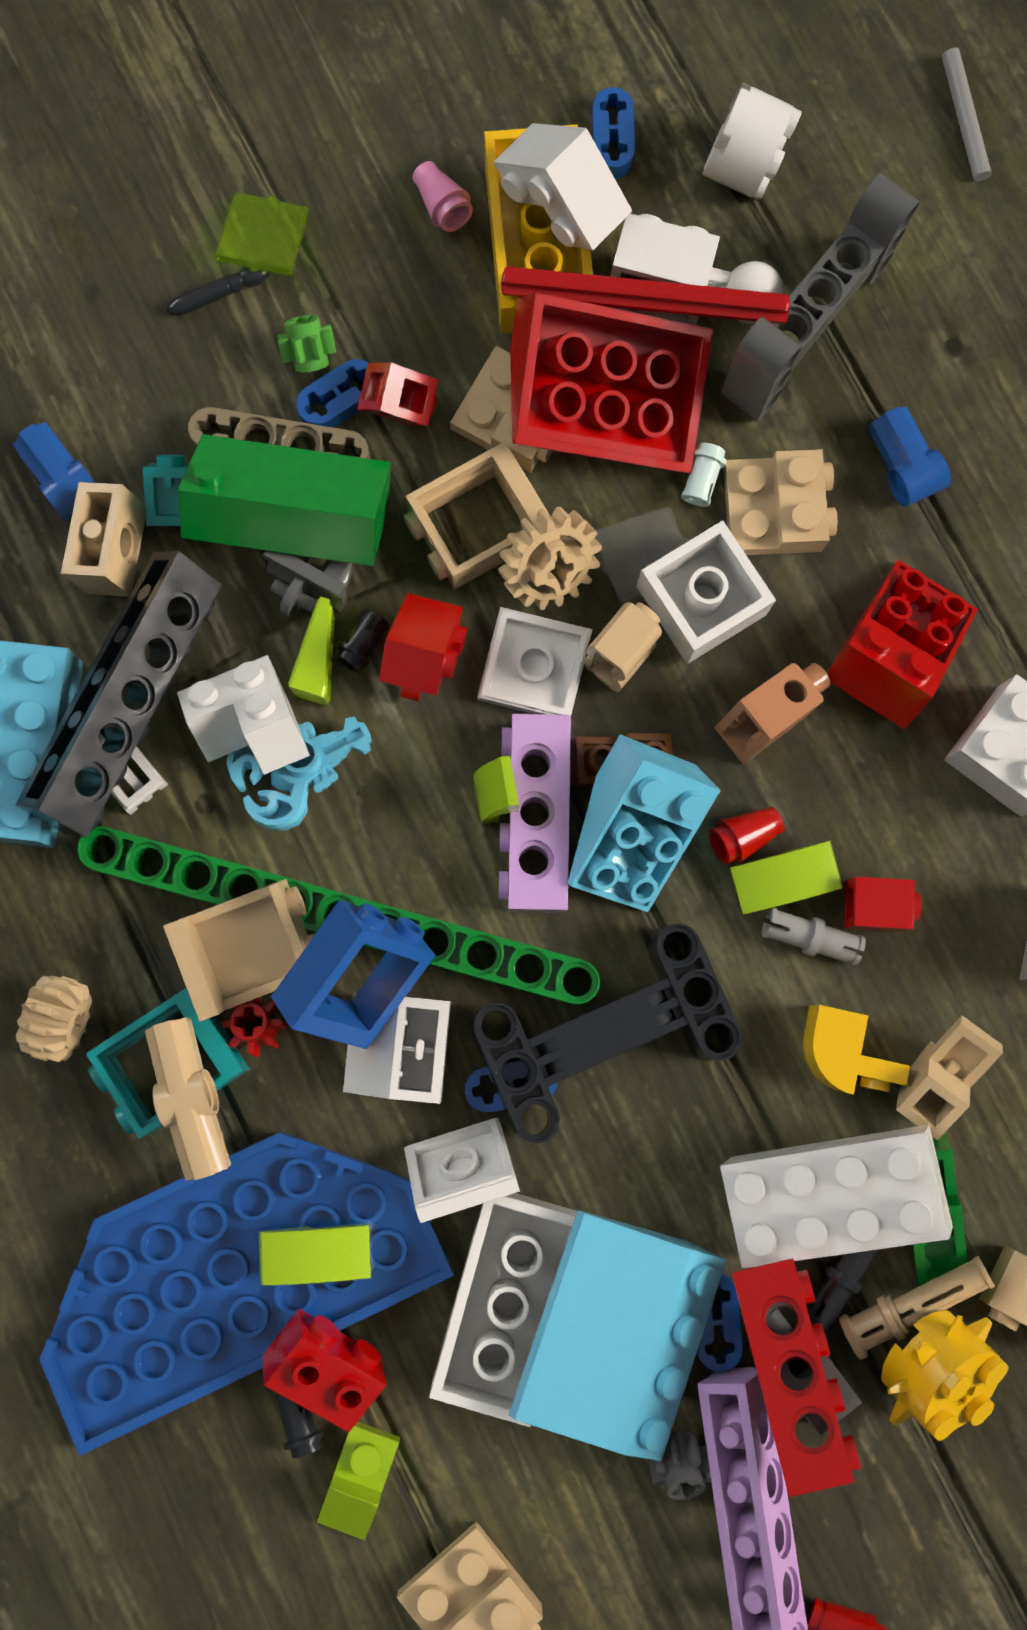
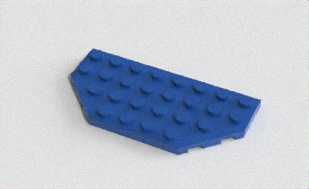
[39,1131,454,1456]

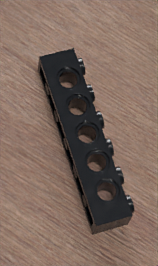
[15,551,222,838]

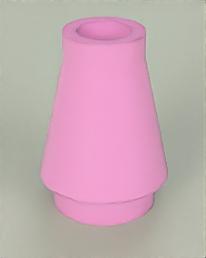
[412,161,473,232]

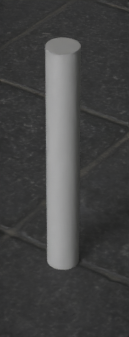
[941,48,992,182]

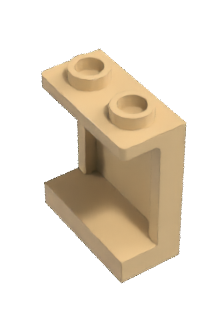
[163,879,315,1021]

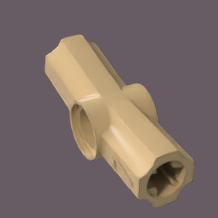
[145,1018,231,1181]

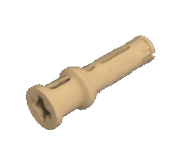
[838,1256,995,1360]

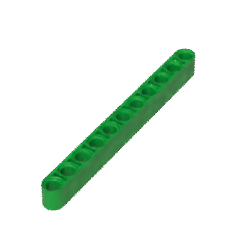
[77,826,600,1005]

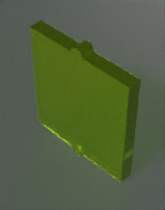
[216,192,309,276]

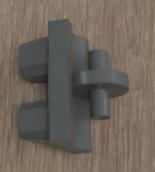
[263,550,353,617]

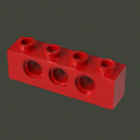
[732,1258,862,1497]

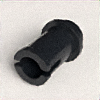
[334,608,389,672]
[274,1394,324,1459]

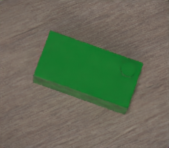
[178,434,391,566]

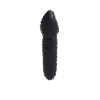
[167,264,272,315]

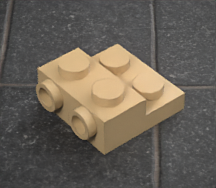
[450,346,553,473]
[723,449,838,555]
[397,1521,543,1630]

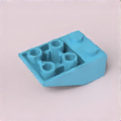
[568,734,721,912]

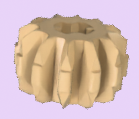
[16,976,92,1062]

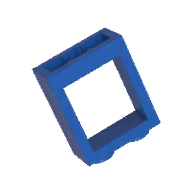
[271,900,435,1049]

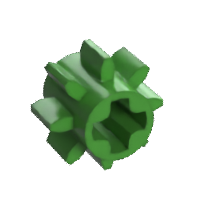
[277,315,337,372]

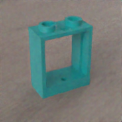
[86,988,250,1139]

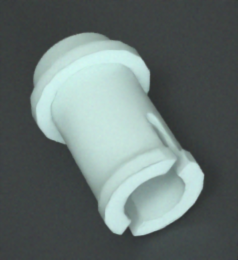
[681,442,727,507]

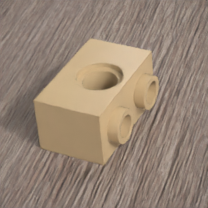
[61,482,146,597]

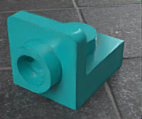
[143,455,189,526]

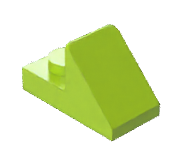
[317,1421,400,1540]

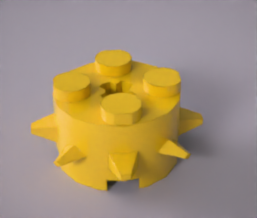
[881,1310,1009,1441]

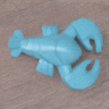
[226,716,372,831]

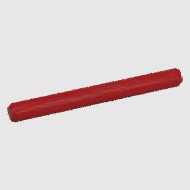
[501,266,790,324]

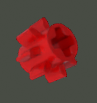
[221,997,288,1057]

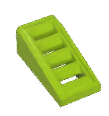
[288,596,335,707]

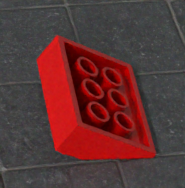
[510,292,713,474]

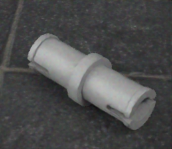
[762,907,866,966]

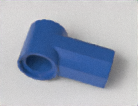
[868,406,951,507]
[12,422,95,522]

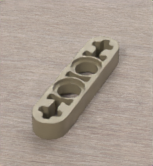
[188,407,370,459]

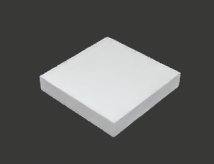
[477,607,592,715]
[404,1117,520,1223]

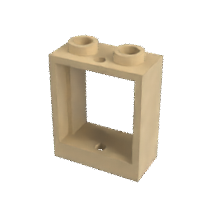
[403,441,551,590]

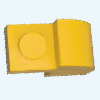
[803,1005,910,1095]

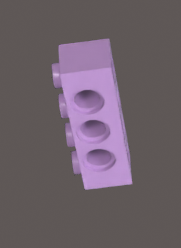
[498,714,571,913]

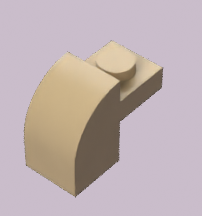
[896,1015,1003,1140]

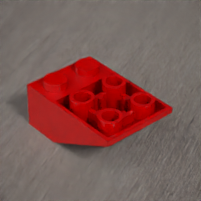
[827,559,978,730]

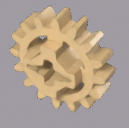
[498,506,602,610]

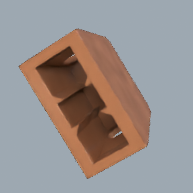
[714,663,830,765]

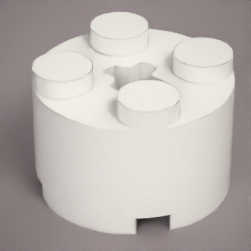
[702,82,802,200]

